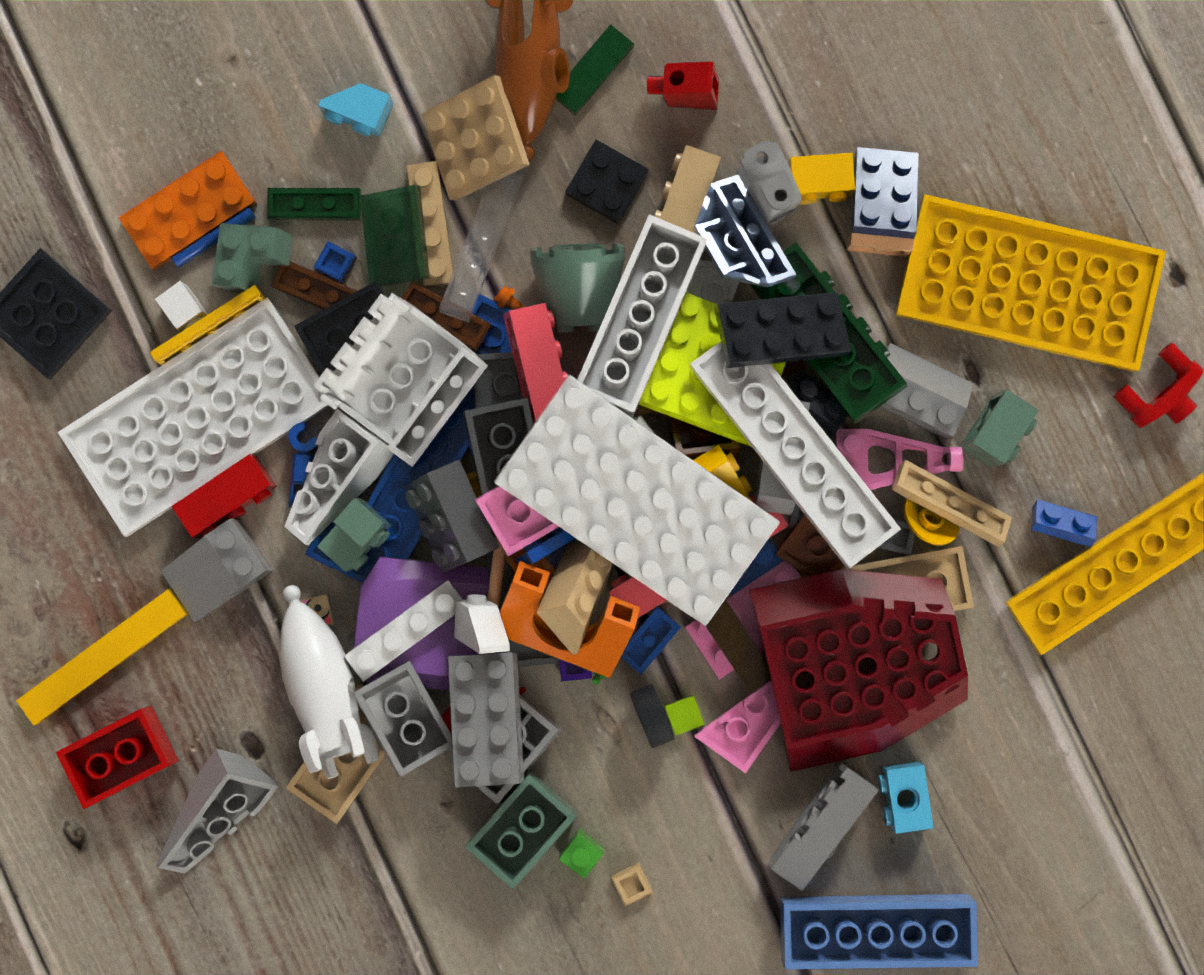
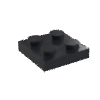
[565,139,649,224]

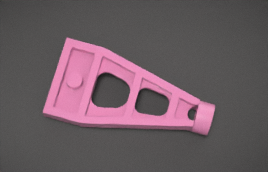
[835,429,964,490]

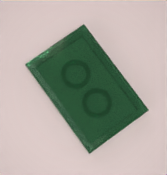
[360,185,430,287]

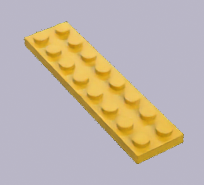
[1004,472,1204,655]

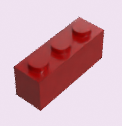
[171,454,277,538]

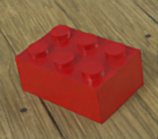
[56,705,179,810]

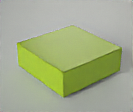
[664,695,705,736]

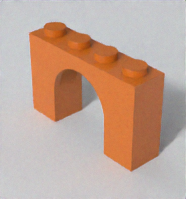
[499,561,640,678]

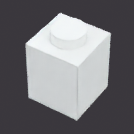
[155,281,208,332]

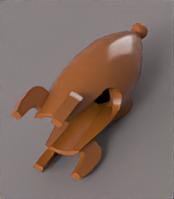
[485,0,573,161]

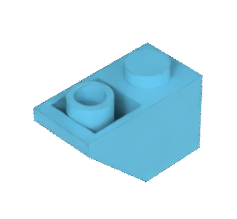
[318,83,394,137]

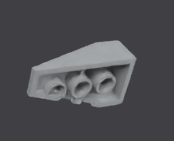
[157,748,278,873]

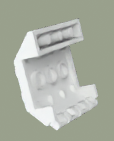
[314,293,488,467]

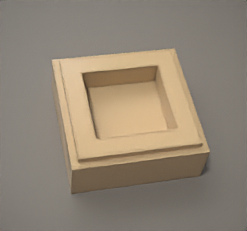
[611,862,653,906]

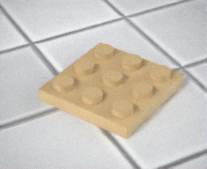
[421,75,530,201]

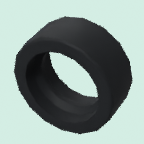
[630,684,675,748]

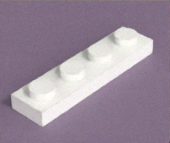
[344,580,463,682]

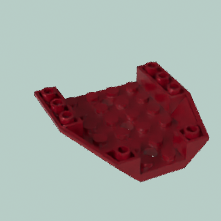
[749,569,968,772]

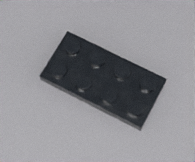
[714,292,851,368]

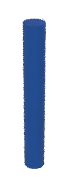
[172,207,256,268]

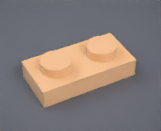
[846,233,914,257]

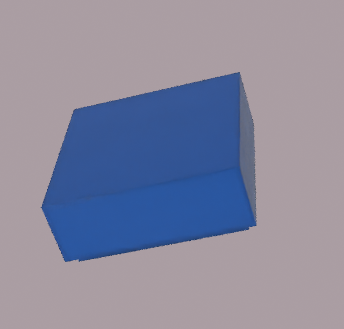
[313,241,357,284]

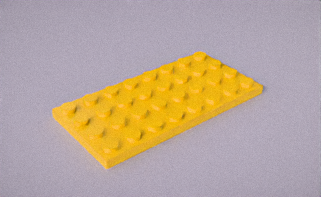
[895,194,1166,372]

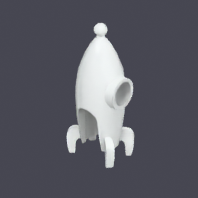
[279,585,379,779]

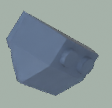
[694,175,796,287]

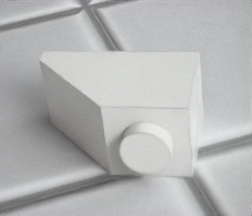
[454,594,510,654]

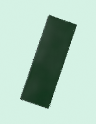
[556,24,634,116]
[267,188,361,221]

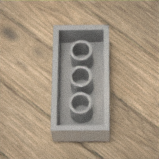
[448,652,524,788]

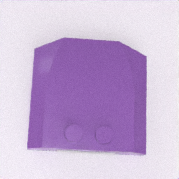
[354,557,489,690]

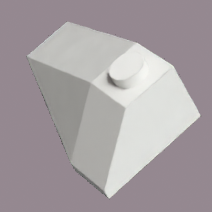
[284,409,394,545]

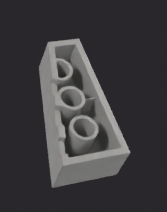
[768,761,879,891]

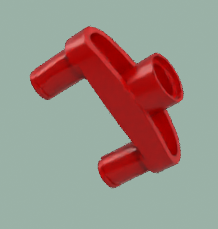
[1113,342,1204,428]

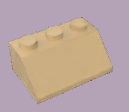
[536,540,613,655]

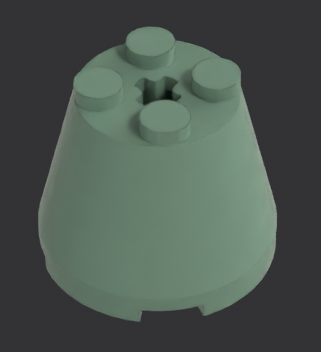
[530,243,625,332]

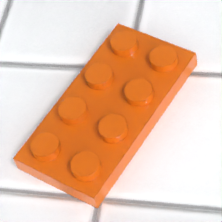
[118,150,257,271]

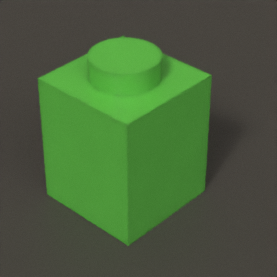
[559,828,604,879]

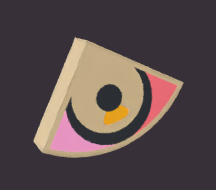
[299,594,335,625]

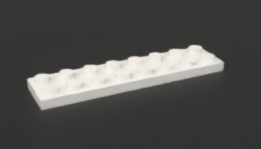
[690,342,901,569]

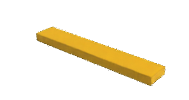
[16,589,188,726]

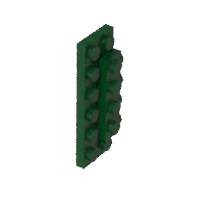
[749,242,908,424]

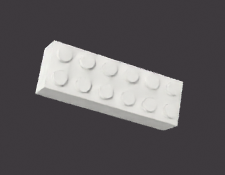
[577,214,708,418]

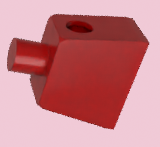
[647,61,719,110]

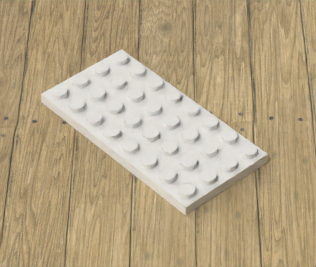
[58,297,329,537]
[494,374,780,626]

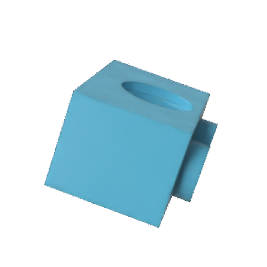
[878,761,934,834]

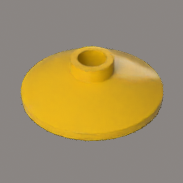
[904,498,960,546]

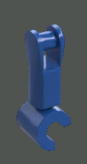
[288,423,318,508]

